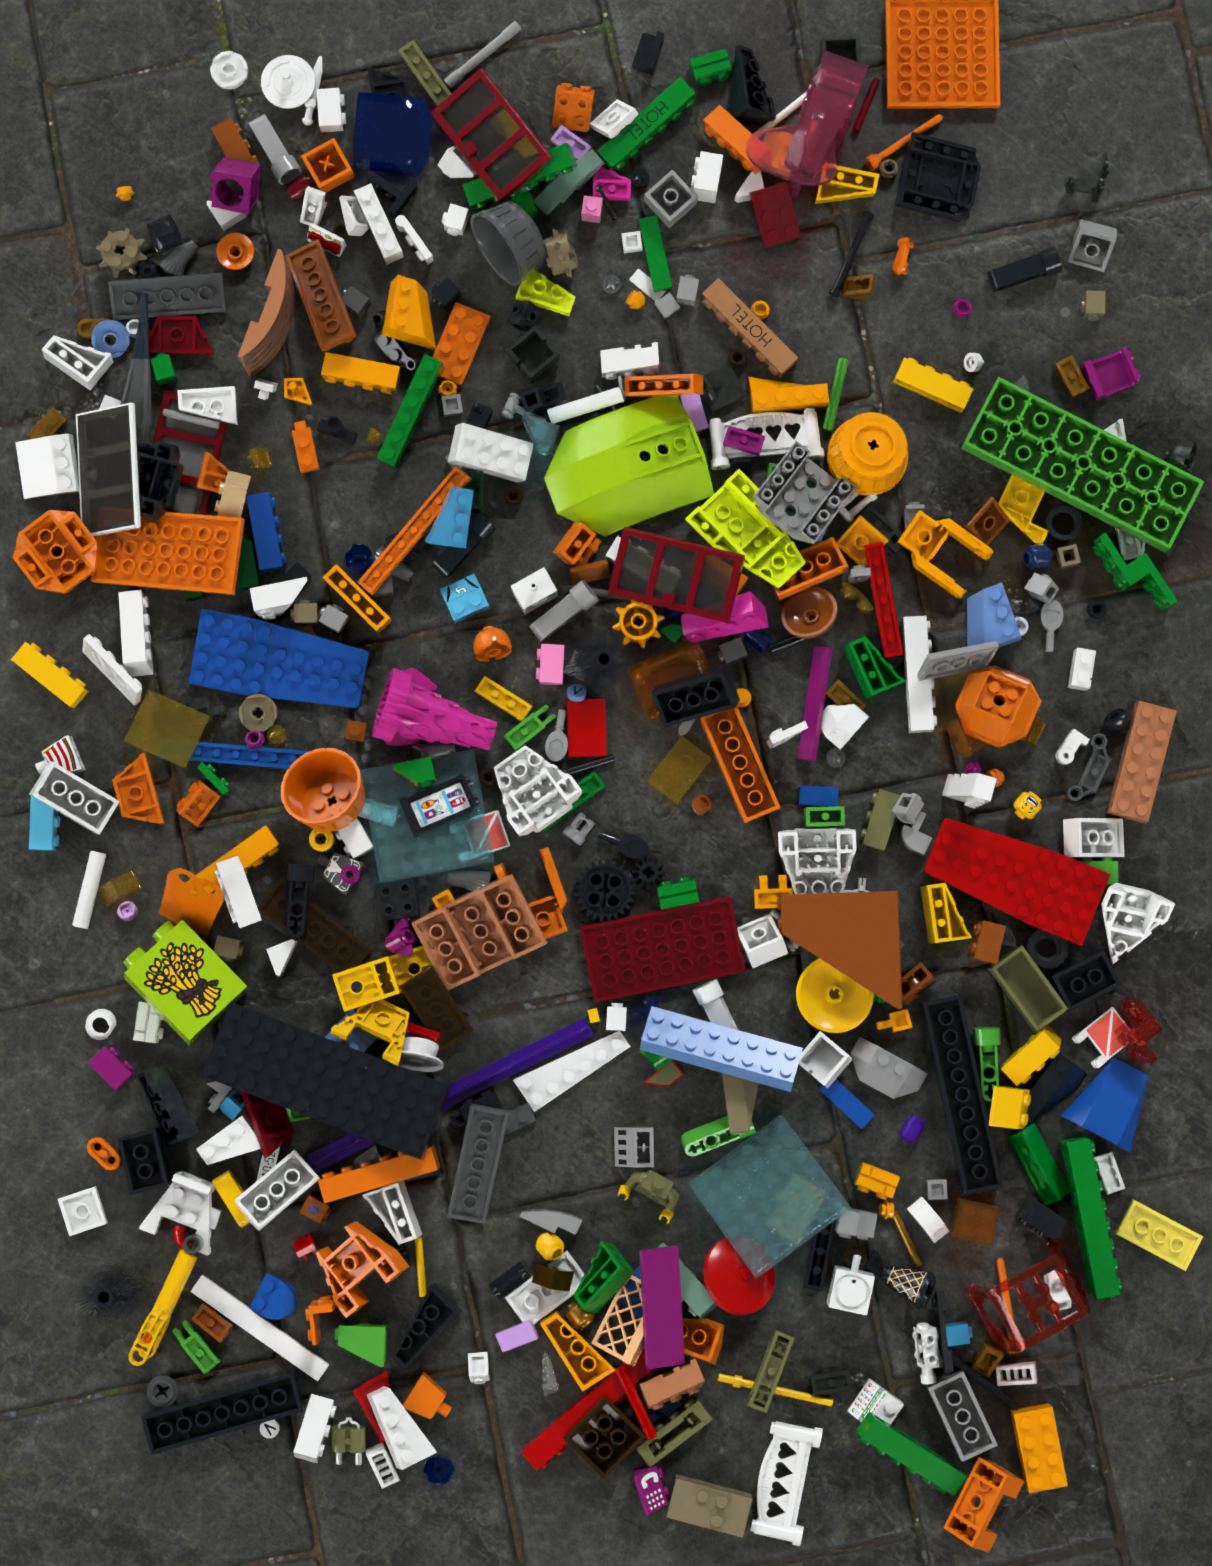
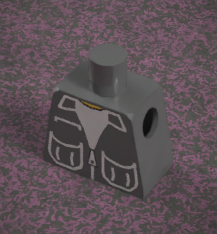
[316,853,365,896]

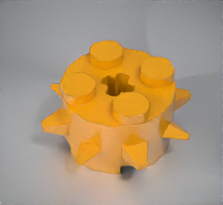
[612,600,664,648]

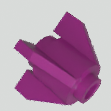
[385,918,421,956]

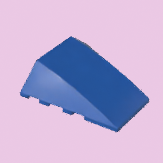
[1061,1057,1148,1153]

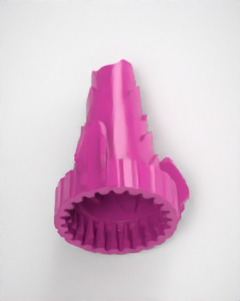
[372,668,497,750]

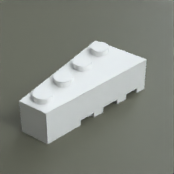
[942,773,997,809]

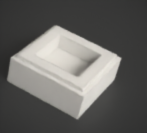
[621,231,643,253]

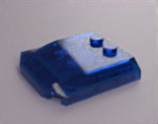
[353,92,433,175]

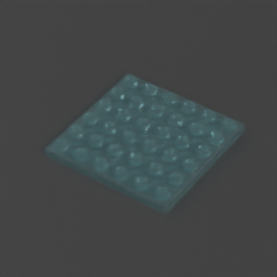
[360,749,494,883]
[688,1114,851,1279]

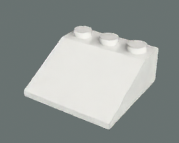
[15,434,79,499]

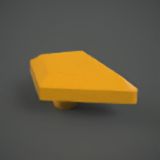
[284,378,312,405]

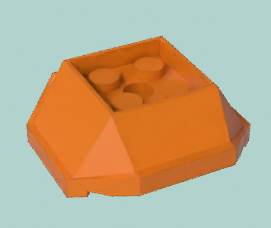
[13,510,99,594]
[955,665,1042,748]

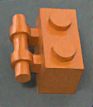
[552,522,602,567]

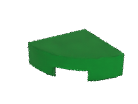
[660,624,683,644]

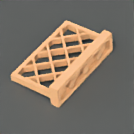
[591,1275,644,1366]

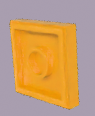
[836,515,889,567]

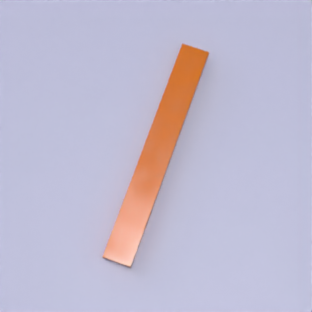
[357,466,471,596]

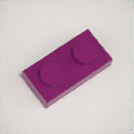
[723,426,765,456]

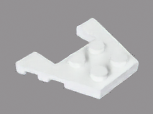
[139,1181,212,1256]

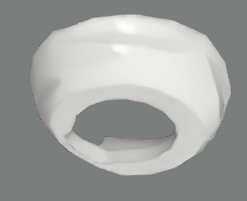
[85,1009,116,1040]

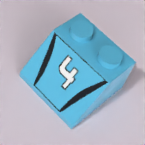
[440,574,490,624]

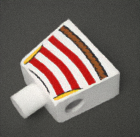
[35,735,86,774]

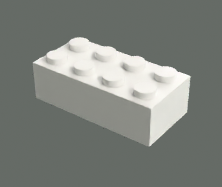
[448,423,534,483]
[29,761,120,835]

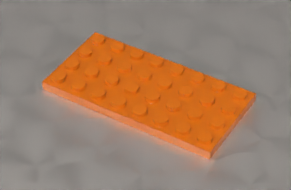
[91,507,245,595]

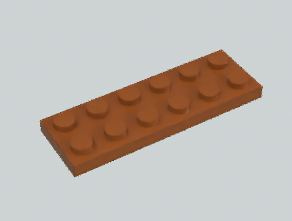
[285,239,357,352]

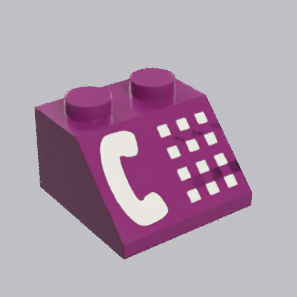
[633,1463,670,1516]

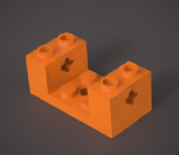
[943,1457,1024,1553]

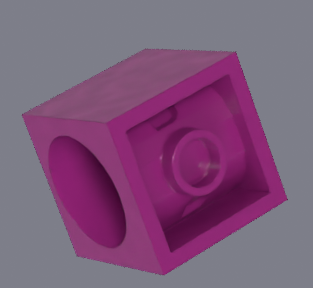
[209,157,260,214]

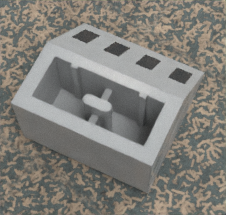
[614,1126,654,1168]

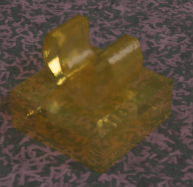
[247,447,272,469]

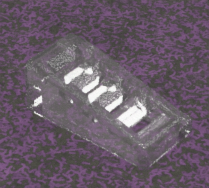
[542,1350,559,1395]

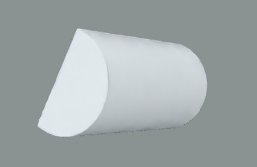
[234,1149,320,1231]

